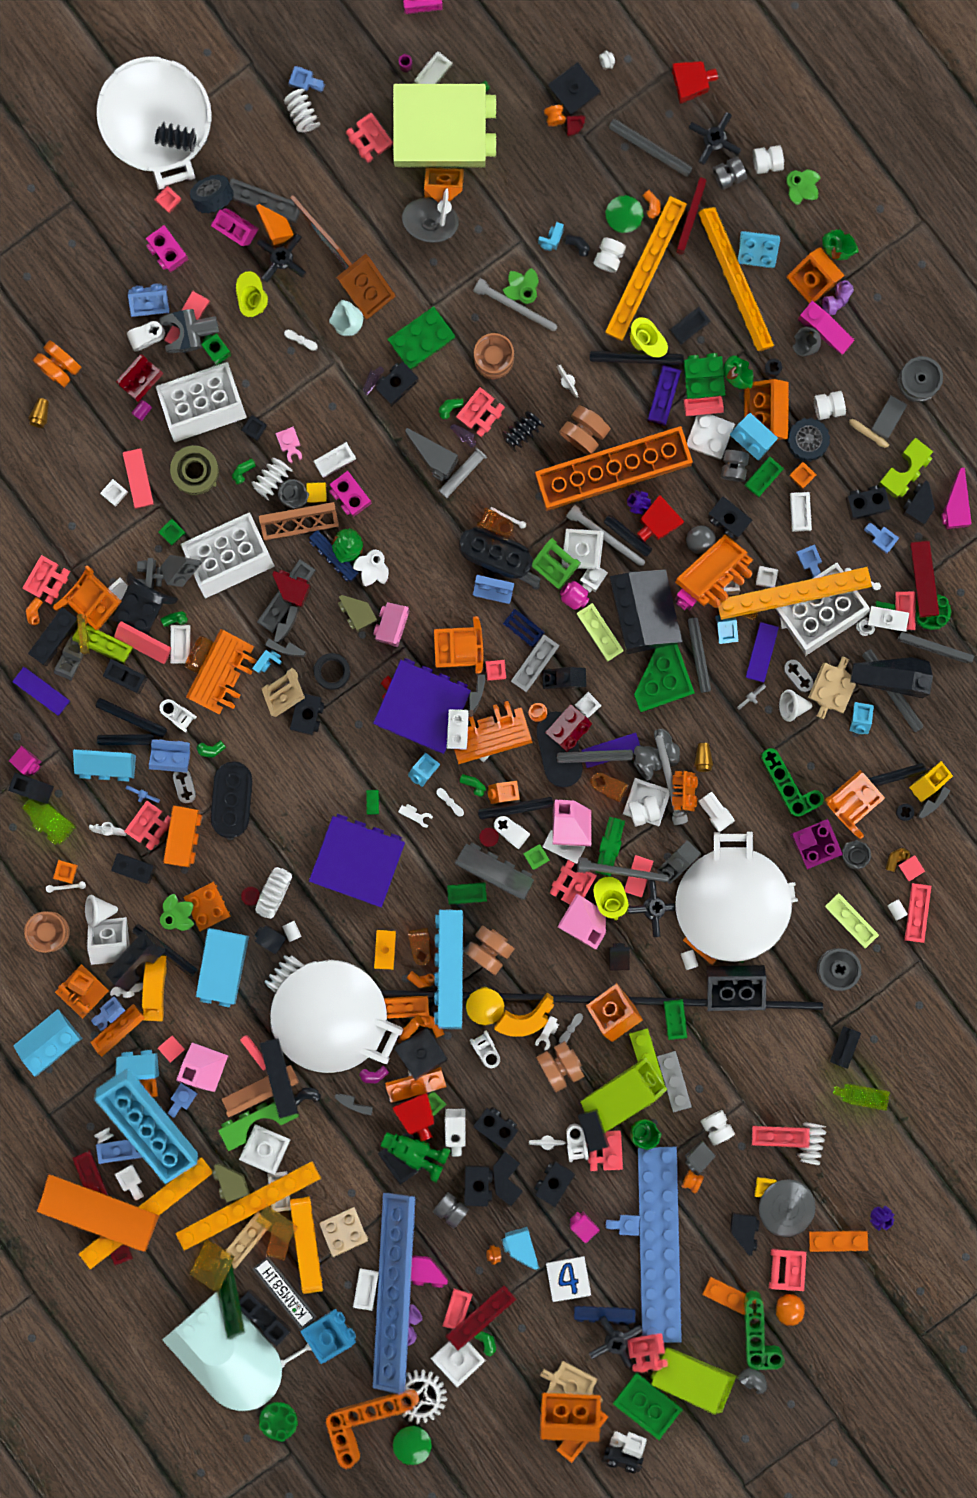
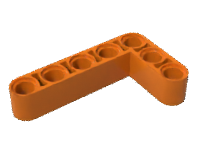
[326,1389,419,1469]

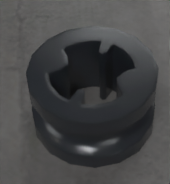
[764,359,782,377]
[896,804,914,821]

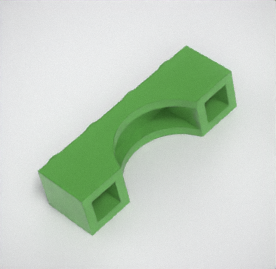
[218,1098,299,1151]

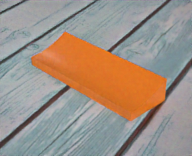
[37,1174,159,1252]

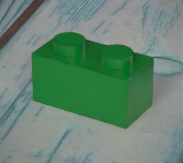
[366,790,379,815]

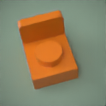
[488,781,520,804]

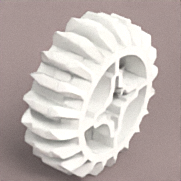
[256,867,292,919]
[402,1370,447,1423]

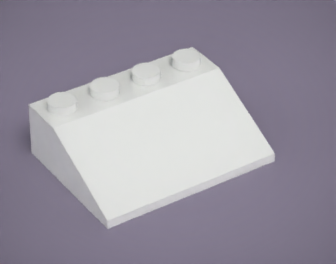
[156,362,247,442]
[181,512,275,598]
[775,563,870,656]

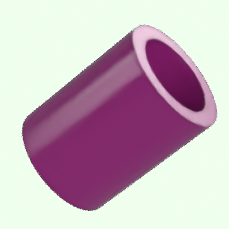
[399,54,412,72]
[131,399,152,421]

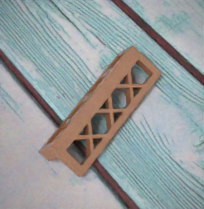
[259,502,339,541]
[221,1065,299,1118]

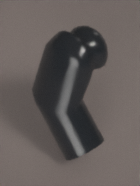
[565,235,590,257]
[294,1087,321,1106]

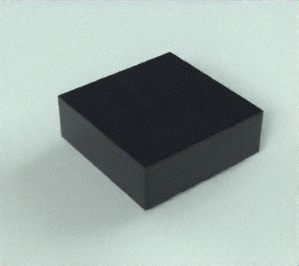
[241,414,268,442]

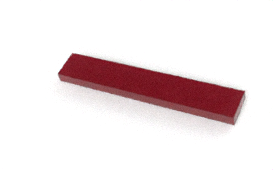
[72,1150,133,1266]

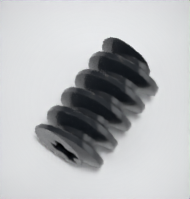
[155,121,197,153]
[502,411,545,452]

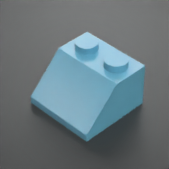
[730,413,778,460]
[116,1050,159,1080]
[503,1227,539,1269]

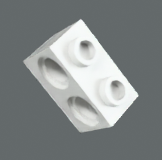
[447,709,469,749]

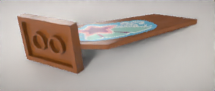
[290,195,396,320]

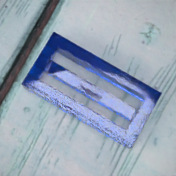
[503,609,545,648]

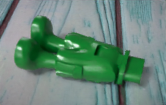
[381,1132,451,1183]

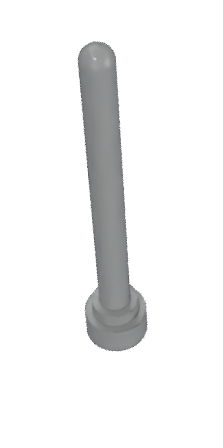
[473,278,557,331]
[566,505,645,566]
[655,735,688,825]

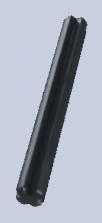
[590,351,684,365]
[833,763,926,793]

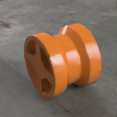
[544,105,566,126]
[681,1170,704,1194]

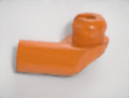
[643,190,661,219]
[25,597,43,625]
[406,971,435,988]
[420,1015,445,1038]

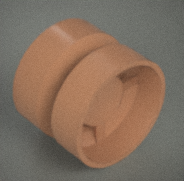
[474,333,514,379]
[559,405,611,455]
[24,912,70,952]
[463,925,515,975]
[536,1041,585,1092]

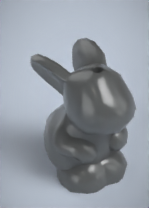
[633,728,680,781]

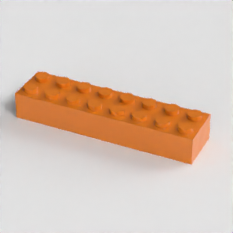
[535,426,693,511]

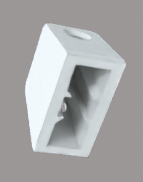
[446,1109,465,1156]

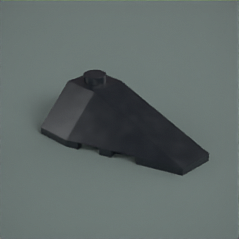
[850,657,933,699]

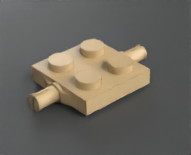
[808,657,856,719]
[540,1361,602,1402]

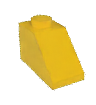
[909,761,953,802]

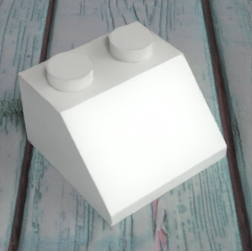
[87,917,130,965]

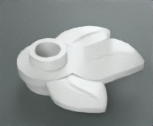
[353,550,389,586]

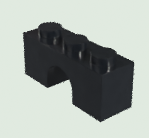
[28,607,81,667]
[105,931,166,992]
[239,1289,292,1347]

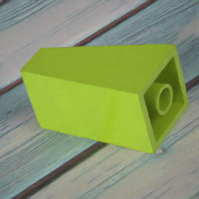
[581,1057,667,1132]
[651,1348,737,1414]

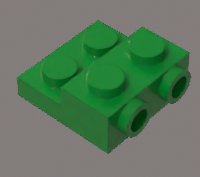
[683,353,725,399]

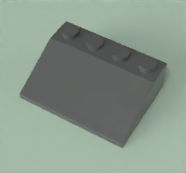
[455,842,534,900]

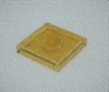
[189,1239,235,1292]

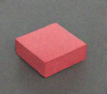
[154,186,182,213]
[485,660,506,681]
[898,855,925,882]
[158,1035,185,1063]

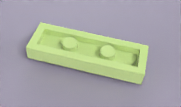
[576,603,624,662]
[824,893,879,948]

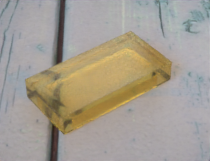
[77,614,90,655]
[256,1205,298,1243]

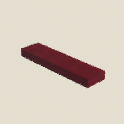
[676,177,707,255]
[910,541,939,618]
[445,1285,517,1351]

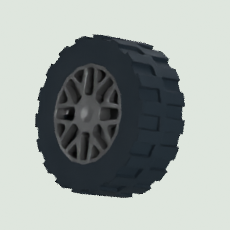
[189,174,234,213]
[787,418,830,462]

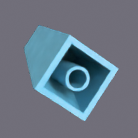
[196,928,249,1007]

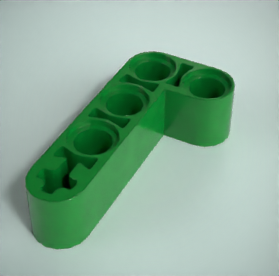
[760,748,824,817]
[744,1291,784,1370]

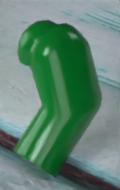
[438,398,464,419]
[460,774,486,797]

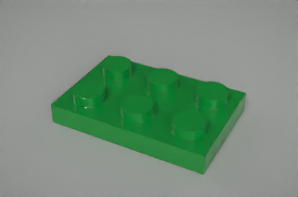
[387,306,456,370]
[613,1372,683,1440]

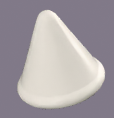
[779,690,812,722]
[85,895,118,927]

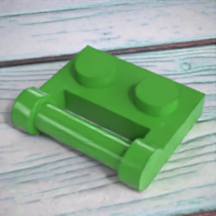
[532,538,581,589]

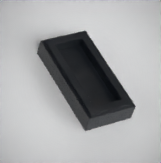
[669,307,711,345]
[578,1109,609,1152]

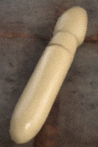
[849,419,889,448]

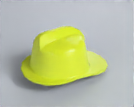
[236,271,268,317]
[630,317,668,358]
[593,877,629,920]

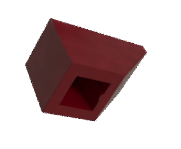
[272,570,311,608]

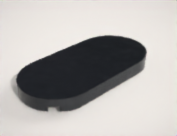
[459,527,533,578]
[536,712,583,788]
[211,761,253,838]

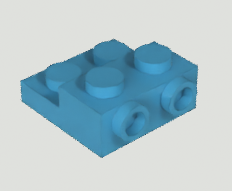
[300,1309,356,1364]

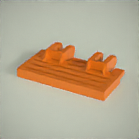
[675,534,753,608]
[186,629,258,715]
[454,701,532,764]

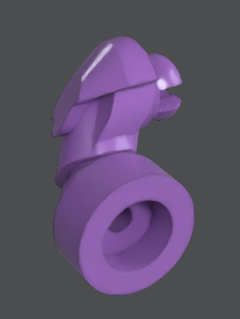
[822,280,853,315]
[407,1304,422,1346]

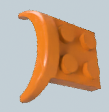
[53,566,122,630]
[434,616,483,673]
[825,770,885,839]

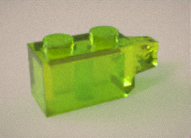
[22,799,77,845]
[833,1083,890,1111]

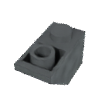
[160,555,202,587]
[656,840,701,884]
[684,1140,715,1173]

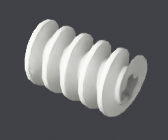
[284,89,320,132]
[252,458,293,501]
[264,955,304,993]
[797,1122,826,1165]

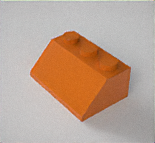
[744,379,789,440]
[163,806,202,867]
[541,1393,601,1442]

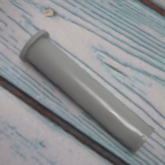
[438,448,487,498]

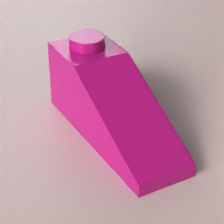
[798,301,854,355]
[941,467,972,529]

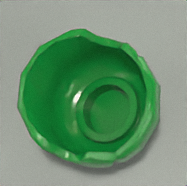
[630,1119,661,1150]

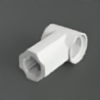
[698,792,735,832]

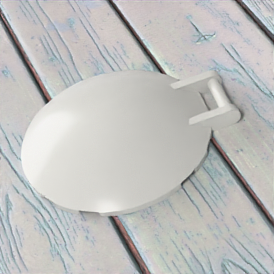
[97,57,211,190]
[676,832,792,962]
[271,960,404,1073]

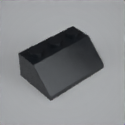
[706,965,766,1011]

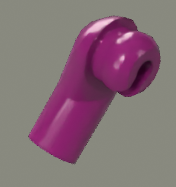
[359,1066,389,1084]

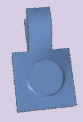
[288,66,324,92]
[864,523,899,554]
[796,545,822,578]
[91,996,125,1031]
[167,1083,198,1118]
[606,1214,640,1236]

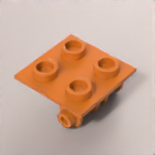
[672,771,698,811]
[183,882,230,932]
[55,964,109,1019]

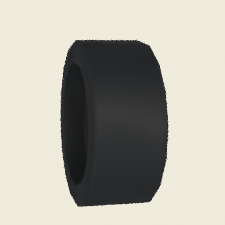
[314,653,351,690]

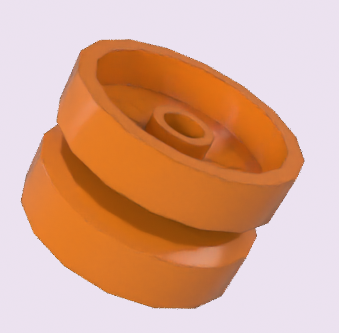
[32,340,82,388]

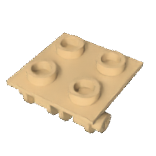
[319,1207,368,1257]

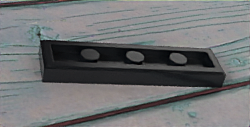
[260,1038,299,1119]

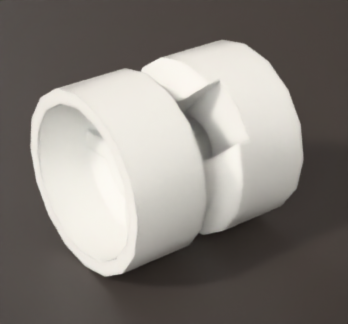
[753,145,784,174]
[594,238,626,272]
[814,391,846,420]
[628,796,661,827]
[700,1110,735,1146]

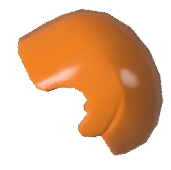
[775,1294,805,1326]

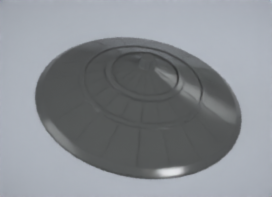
[402,198,459,242]
[759,1179,816,1237]

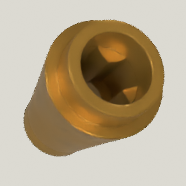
[28,398,49,428]
[694,743,713,772]

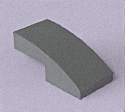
[871,396,907,440]
[274,606,299,644]
[54,636,87,681]
[265,639,307,657]
[468,674,485,717]
[916,787,951,819]
[335,1093,373,1115]

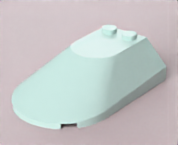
[162,1291,282,1411]

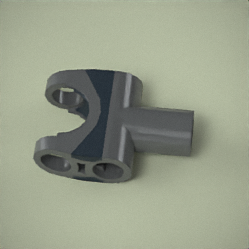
[159,309,219,353]

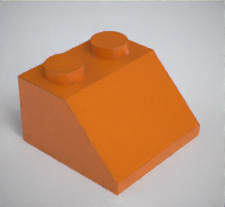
[787,247,845,304]
[586,983,643,1042]

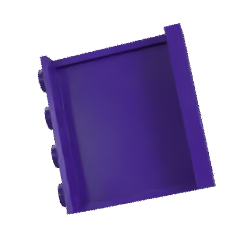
[372,658,471,754]
[308,814,405,908]

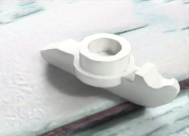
[438,188,451,226]
[557,365,578,398]
[89,822,126,836]
[110,983,143,998]
[529,1135,567,1150]

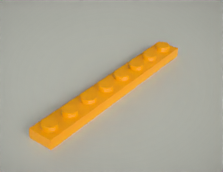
[605,196,687,341]
[698,207,774,351]
[718,567,872,620]
[79,1157,213,1269]
[175,1161,321,1251]

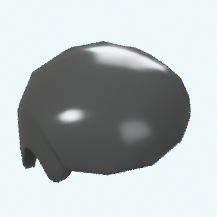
[792,326,821,356]
[278,479,309,509]
[686,525,716,555]
[842,840,871,869]
[737,1368,767,1394]

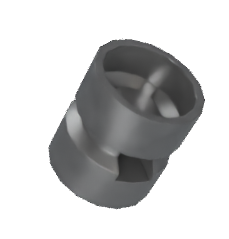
[712,156,747,190]
[721,450,749,482]
[433,1192,469,1229]

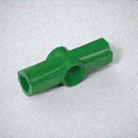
[595,817,625,877]

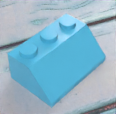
[73,749,136,782]
[13,1009,83,1077]

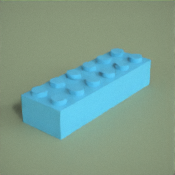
[434,910,463,1029]
[95,1068,198,1184]

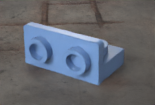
[128,284,169,317]
[473,575,514,604]
[149,739,190,773]

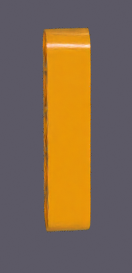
[290,1197,323,1294]

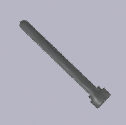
[577,857,669,882]

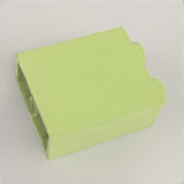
[393,84,496,167]

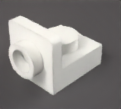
[579,568,608,592]

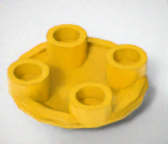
[466,987,504,1025]

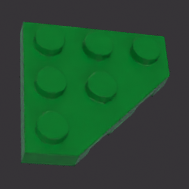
[634,644,695,713]

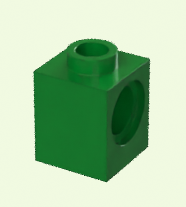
[201,333,231,366]

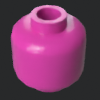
[560,581,589,610]

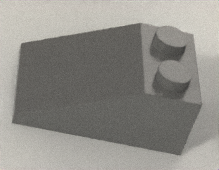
[405,428,458,481]

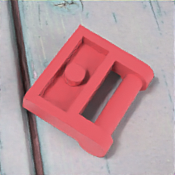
[769,1249,806,1291]

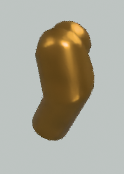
[885,848,910,872]

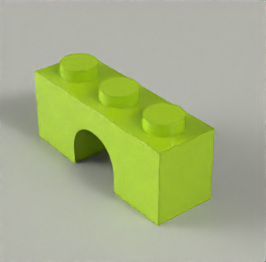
[878,438,933,499]

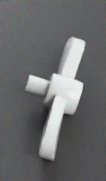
[285,330,317,351]
[437,788,464,816]

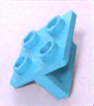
[737,231,780,268]

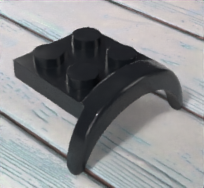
[112,572,178,635]

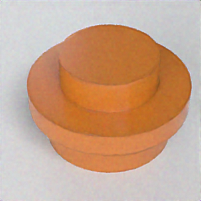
[528,703,548,722]
[486,1245,501,1265]

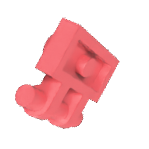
[346,112,394,163]
[456,387,505,437]
[23,555,70,604]
[124,801,171,850]
[550,860,596,905]
[587,1130,623,1171]
[628,1333,668,1373]

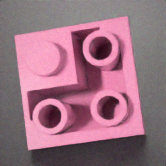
[553,800,591,846]
[558,894,606,949]
[177,1043,228,1092]

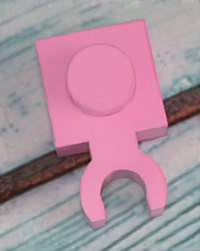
[276,427,302,463]

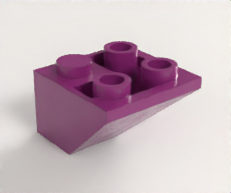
[790,819,843,869]

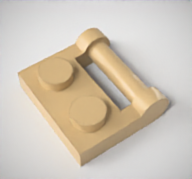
[262,668,305,717]

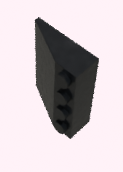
[610,569,682,655]

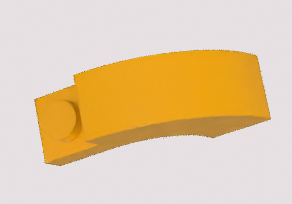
[142,956,166,1022]
[494,993,554,1037]

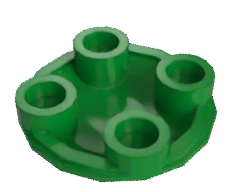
[606,196,643,233]
[916,594,951,630]
[259,1402,298,1441]
[393,1425,432,1465]

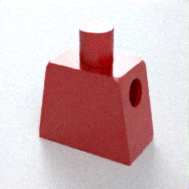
[671,61,718,103]
[637,495,684,542]
[393,1092,435,1141]

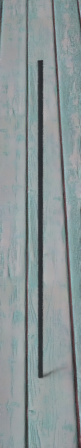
[381,990,823,1010]

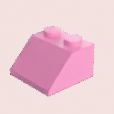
[373,602,410,647]

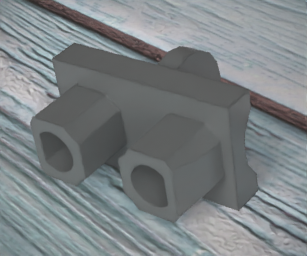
[137,558,165,589]

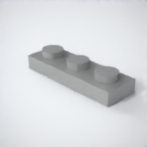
[511,635,560,693]
[657,1051,692,1112]

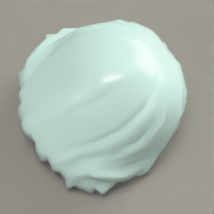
[329,300,364,336]

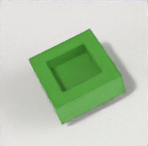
[524,844,550,870]

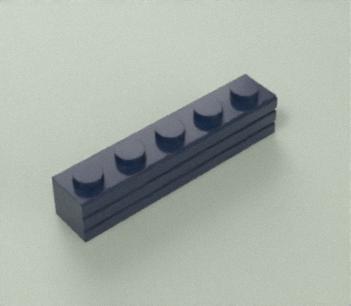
[309,530,359,582]
[574,1306,635,1324]

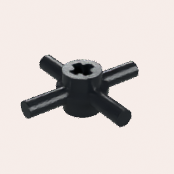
[688,112,741,165]
[257,233,306,282]
[626,880,676,938]
[589,1316,643,1369]

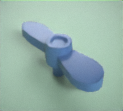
[126,786,160,803]

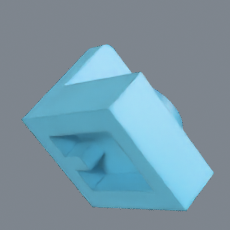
[538,222,564,251]
[715,615,738,644]
[252,650,282,674]
[850,702,874,734]
[408,752,440,787]

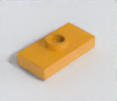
[374,930,396,970]

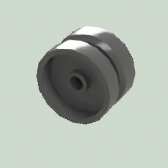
[898,356,943,402]
[816,948,862,991]

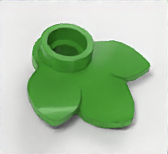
[786,170,820,205]
[503,268,539,304]
[160,894,194,931]

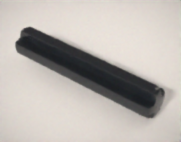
[604,515,652,557]
[97,734,154,745]

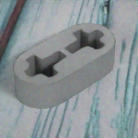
[784,660,814,692]
[173,771,196,804]

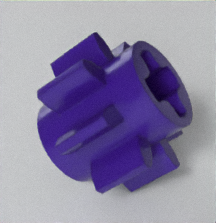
[627,490,651,515]
[870,1206,894,1231]

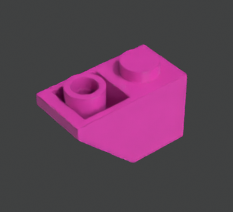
[675,588,697,610]
[9,746,42,776]
[569,1211,600,1243]
[411,1255,448,1287]

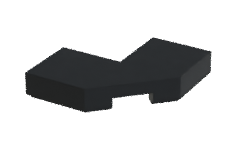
[493,1151,523,1206]

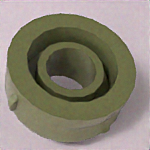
[170,445,219,495]

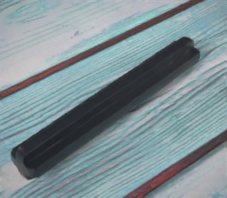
[95,698,167,738]
[478,797,554,820]
[132,924,197,977]

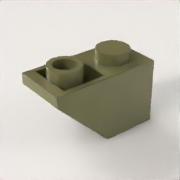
[338,595,378,632]
[212,1163,250,1203]

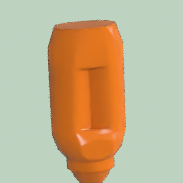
[397,1015,422,1043]

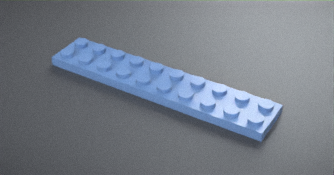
[638,1147,681,1343]
[373,1193,415,1394]

